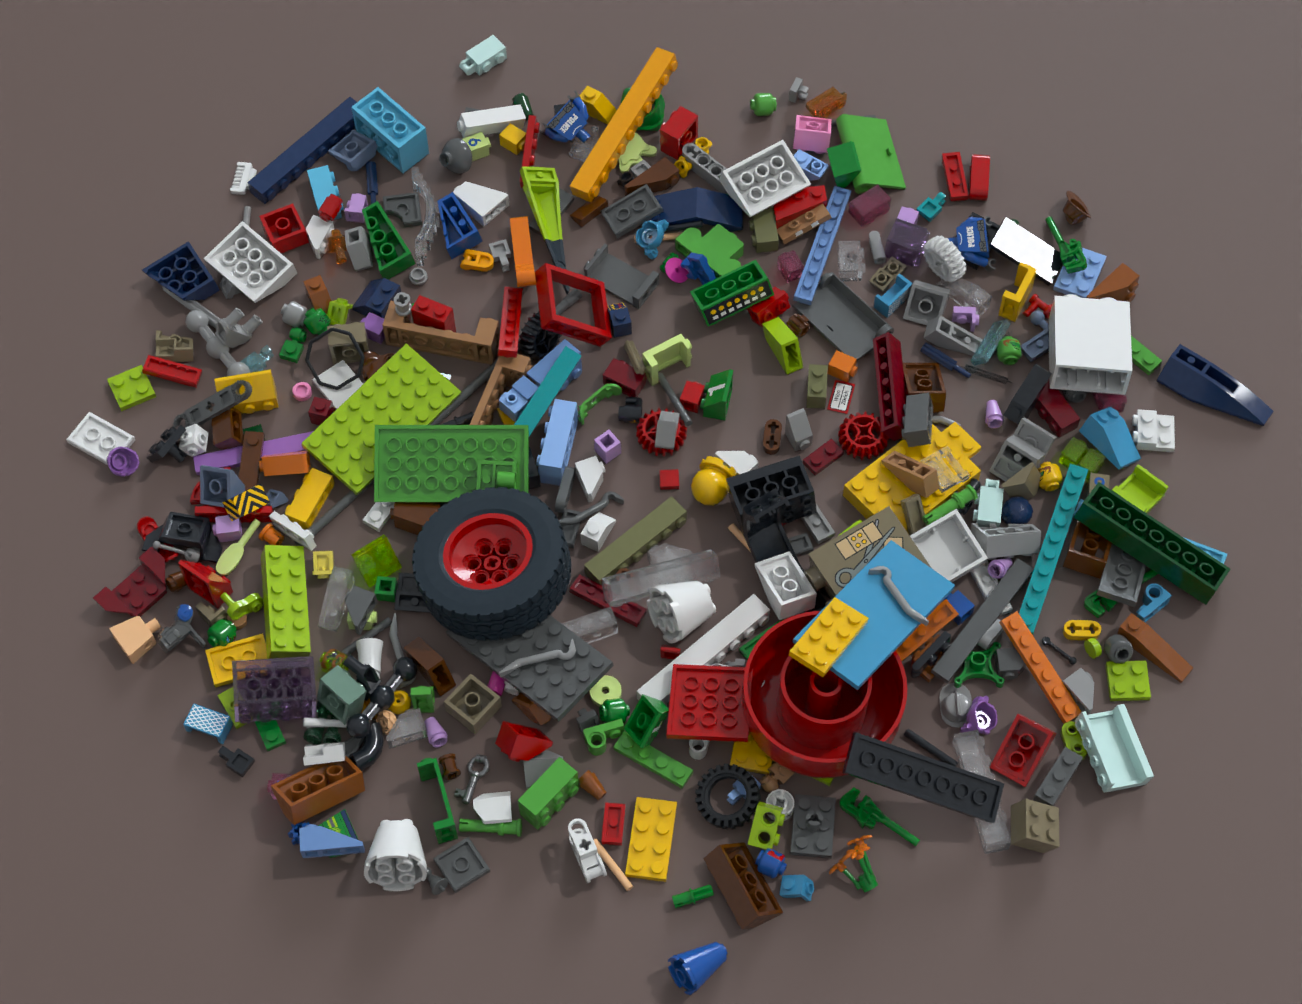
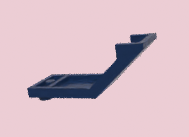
[648,187,743,232]

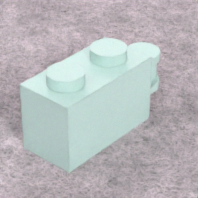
[459,35,507,76]
[972,479,1004,527]

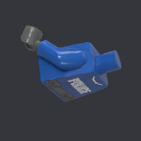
[539,91,591,143]
[948,216,996,272]

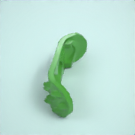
[578,383,622,425]

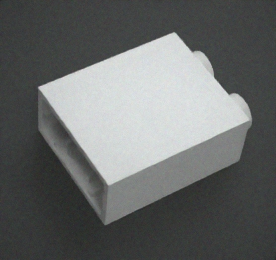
[1049,294,1132,395]

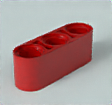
[969,154,990,201]

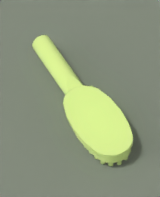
[216,519,261,576]

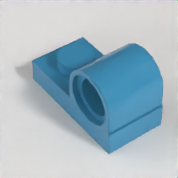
[1136,583,1172,623]

